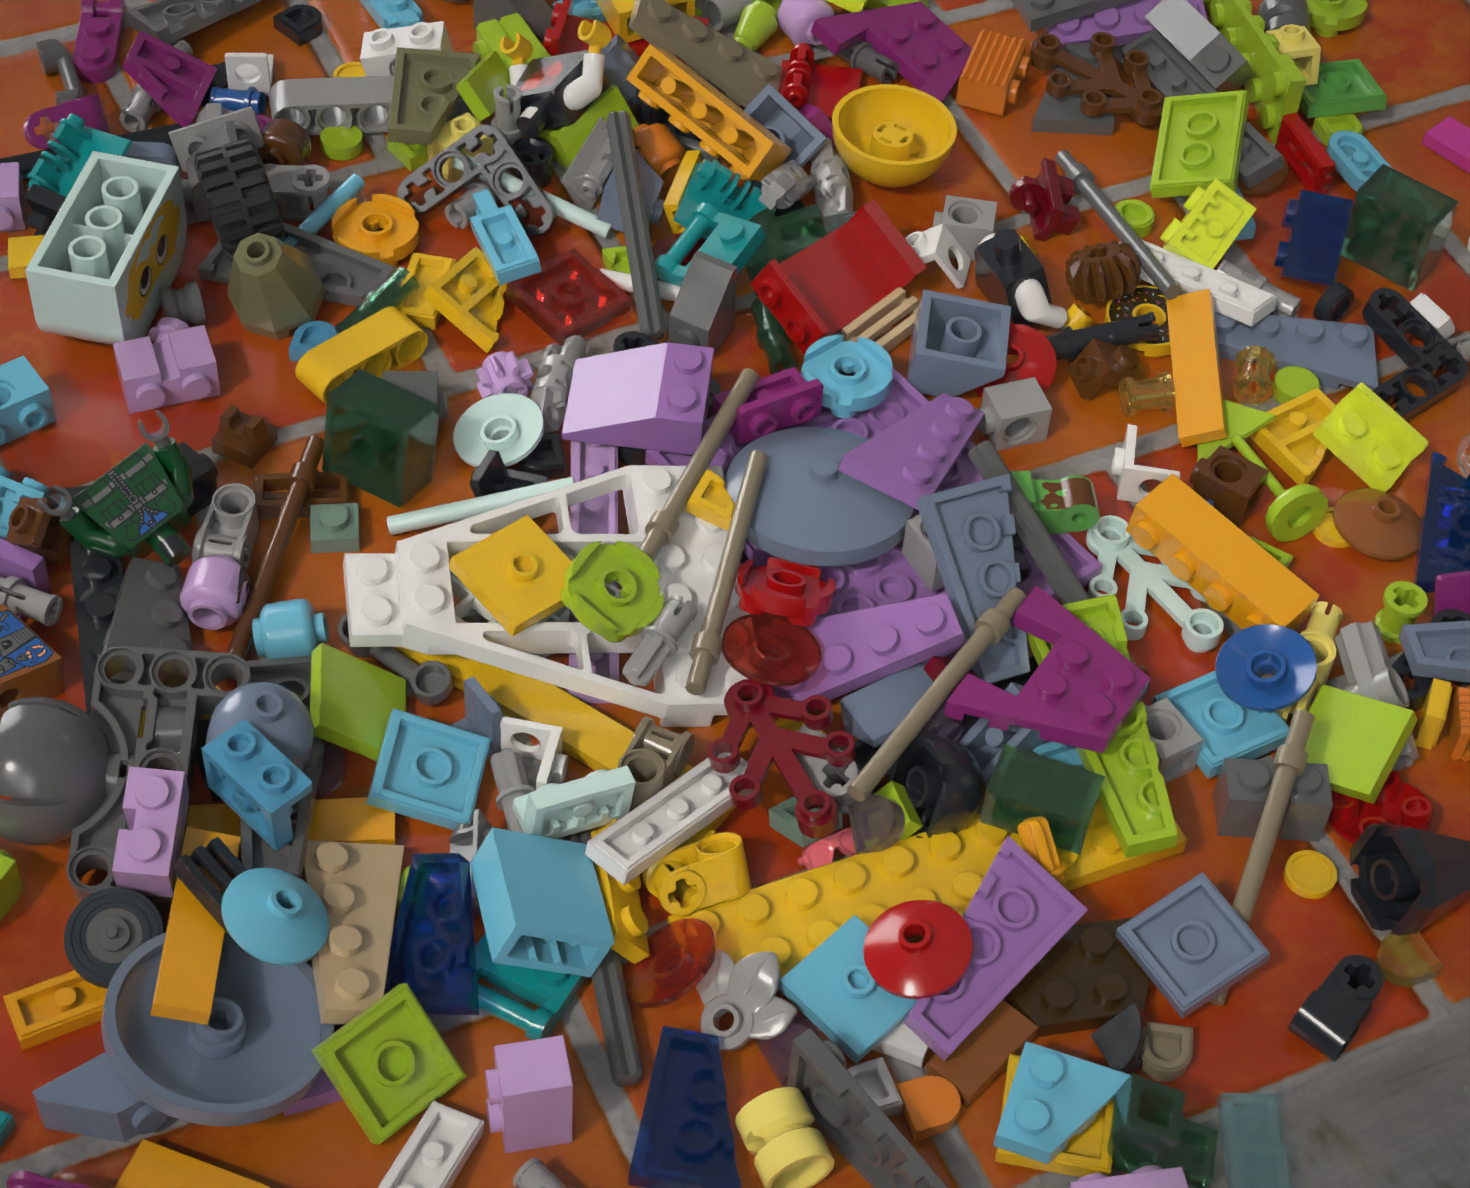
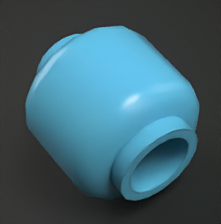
[252,598,329,659]

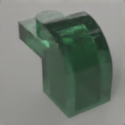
[745,203,827,296]
[1107,1074,1218,1188]

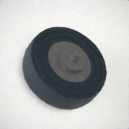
[64,888,166,989]

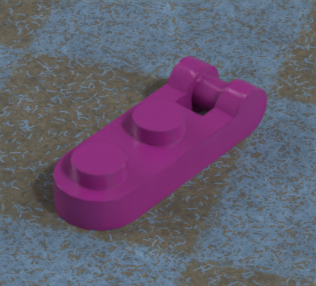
[73,0,126,83]

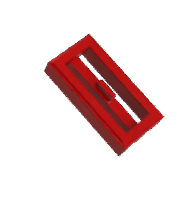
[1275,112,1336,199]

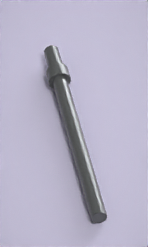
[1055,150,1181,299]

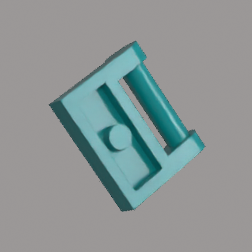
[655,202,766,287]
[444,932,587,1040]

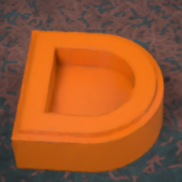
[896,1075,961,1141]

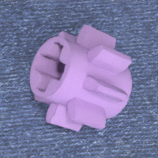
[476,351,534,399]

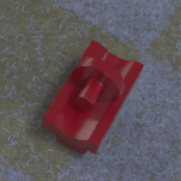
[1009,158,1080,242]

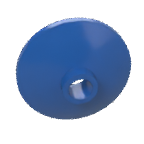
[1215,624,1317,711]

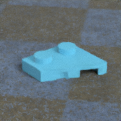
[993,1041,1130,1164]

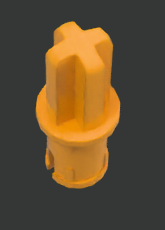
[1017,816,1068,890]

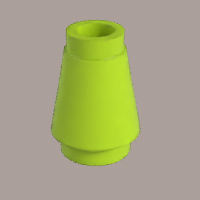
[733,0,778,52]

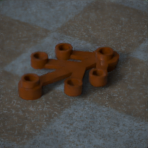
[1029,32,1165,125]

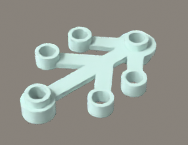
[1086,515,1224,653]

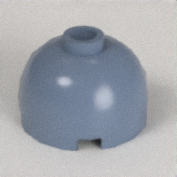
[205,682,315,772]

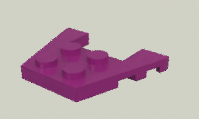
[810,1,972,103]
[944,586,1150,753]

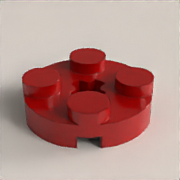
[735,557,836,626]

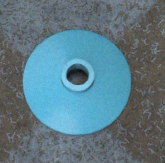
[221,868,329,966]

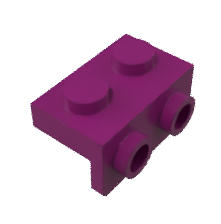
[713,367,824,445]

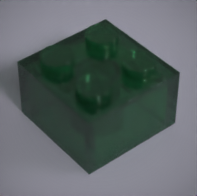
[1339,164,1459,292]
[322,369,440,508]

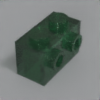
[980,744,1105,855]

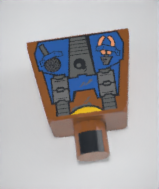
[0,604,65,720]

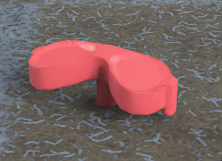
[797,827,866,870]

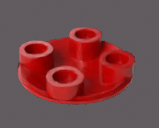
[1328,770,1433,844]

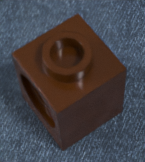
[1189,445,1269,527]

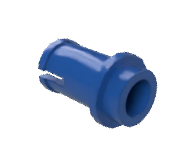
[209,86,266,115]

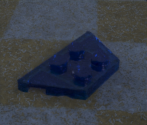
[1413,452,1470,593]

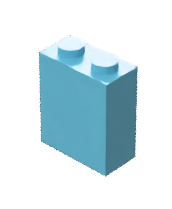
[470,827,615,977]

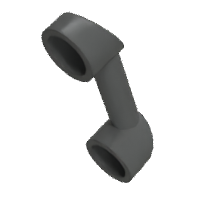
[36,39,85,106]
[338,613,454,706]

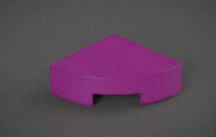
[799,103,836,149]

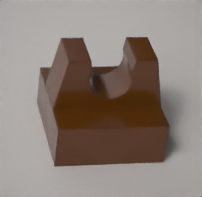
[211,404,278,469]

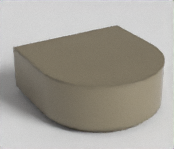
[1138,1022,1193,1082]

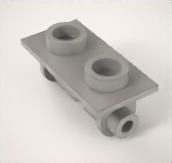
[168,106,265,172]
[560,117,633,209]

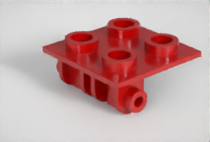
[778,43,862,122]

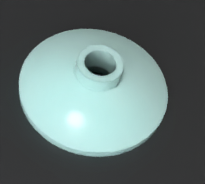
[453,393,544,467]

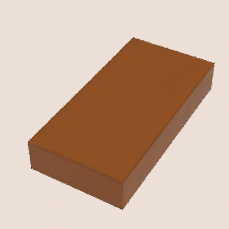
[925,1000,1039,1107]

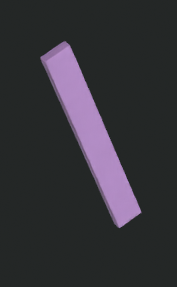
[568,440,619,704]

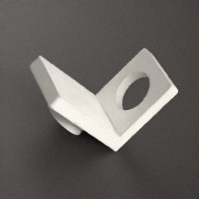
[225,53,274,96]
[905,223,971,289]
[1111,424,1180,503]
[500,716,568,790]

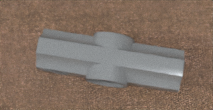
[1334,621,1419,771]

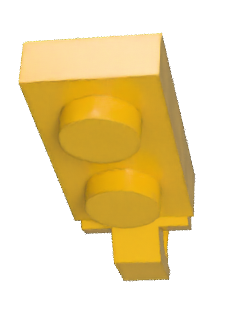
[591,818,650,964]

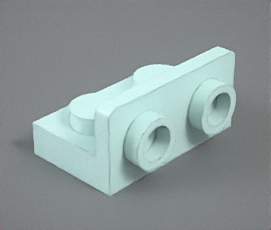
[512,766,636,839]

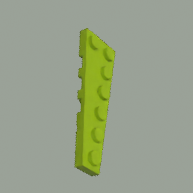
[1203,0,1306,145]
[1026,594,1178,858]

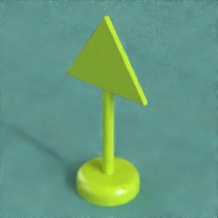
[1198,399,1328,542]

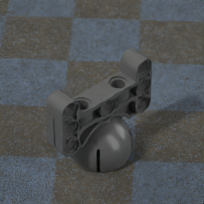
[0,646,252,914]

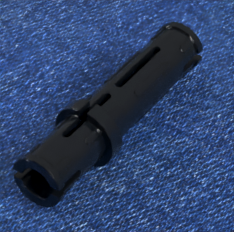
[1045,312,1159,363]

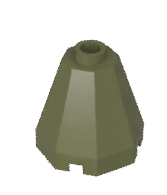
[227,233,327,340]

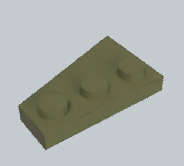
[388,47,481,145]

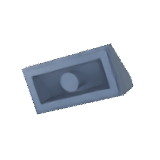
[840,662,947,747]

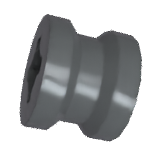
[159,281,206,326]

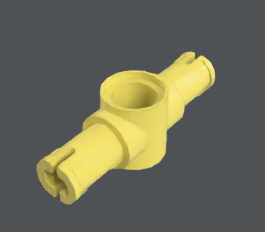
[1275,601,1343,725]

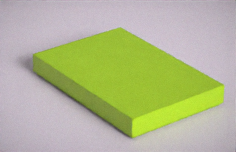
[1150,90,1249,198]

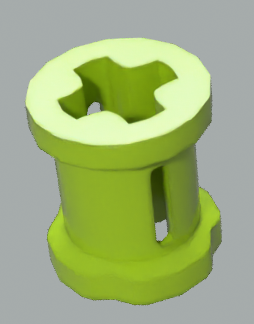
[1374,581,1428,644]

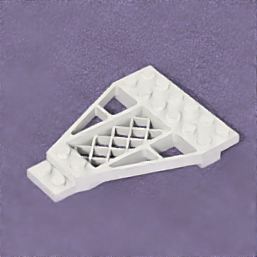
[343,465,762,727]

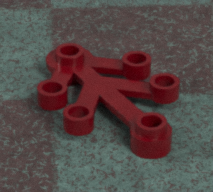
[707,679,856,839]

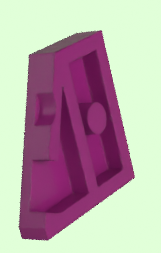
[122,31,218,128]

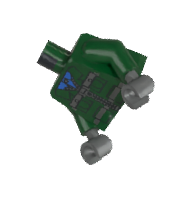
[37,410,194,567]

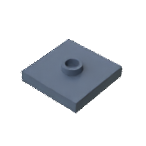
[1116,872,1271,1019]

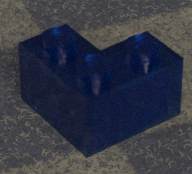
[1274,190,1353,288]

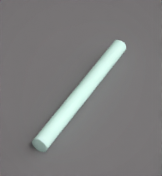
[453,154,612,239]
[387,476,575,535]

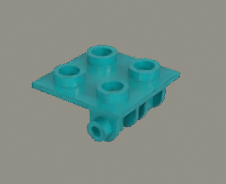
[26,113,133,197]
[673,158,776,265]

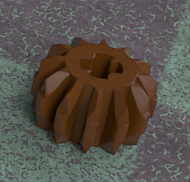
[1065,240,1141,304]

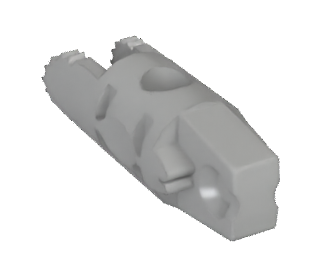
[810,135,853,229]
[758,160,815,210]
[530,335,587,435]

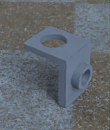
[450,676,503,758]

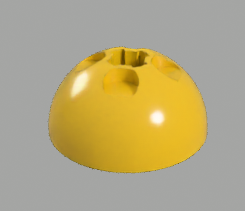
[832,84,957,188]

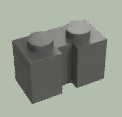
[1213,758,1333,842]

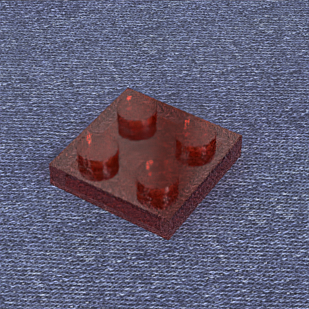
[506,248,632,347]

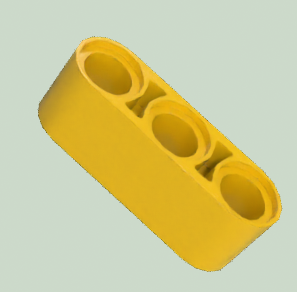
[295,306,428,406]

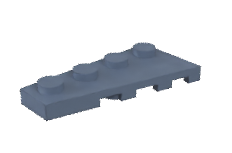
[1214,311,1378,391]

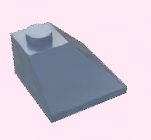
[730,84,828,189]

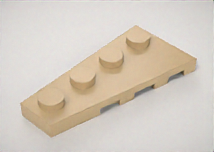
[301,840,404,1024]

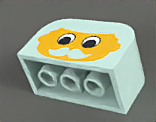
[25,151,187,345]

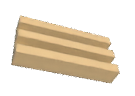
[841,287,919,353]

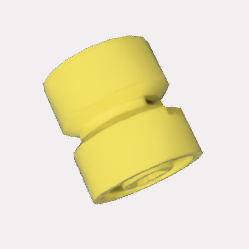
[735,1087,835,1188]

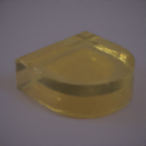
[1375,932,1443,987]

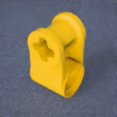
[643,832,752,916]

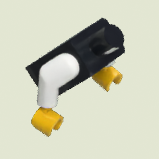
[500,20,612,137]
[974,229,1093,330]

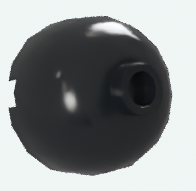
[889,735,986,838]

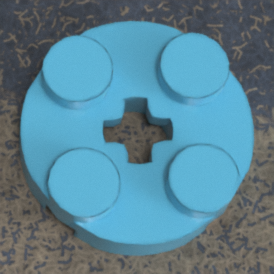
[801,335,893,418]

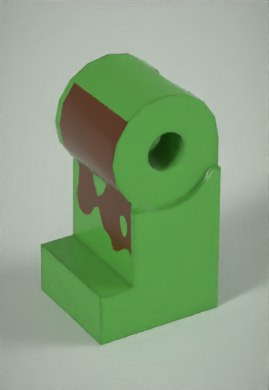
[1011,471,1100,534]

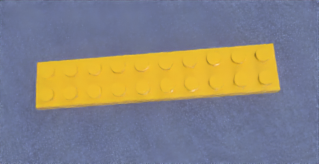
[667,781,1187,1006]

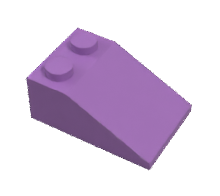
[562,342,714,455]

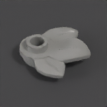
[697,949,797,1051]

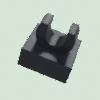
[24,183,67,236]

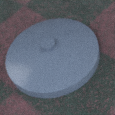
[725,427,915,566]
[101,932,334,1126]

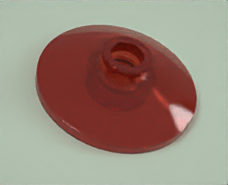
[722,613,821,686]
[623,918,718,1009]

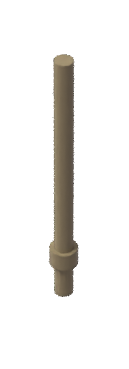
[639,368,759,562]
[685,450,768,695]
[847,587,1026,802]
[1208,710,1315,1006]

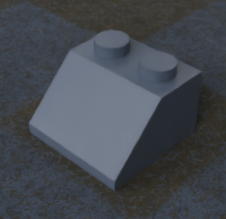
[907,289,1011,397]

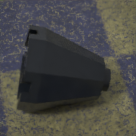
[1349,822,1470,936]

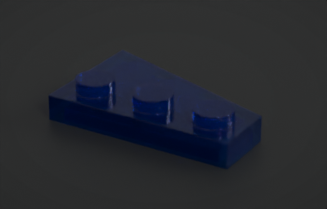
[384,853,480,1015]
[628,1026,741,1188]

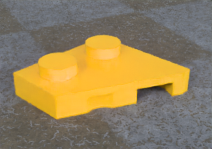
[422,247,508,353]
[1249,388,1336,485]

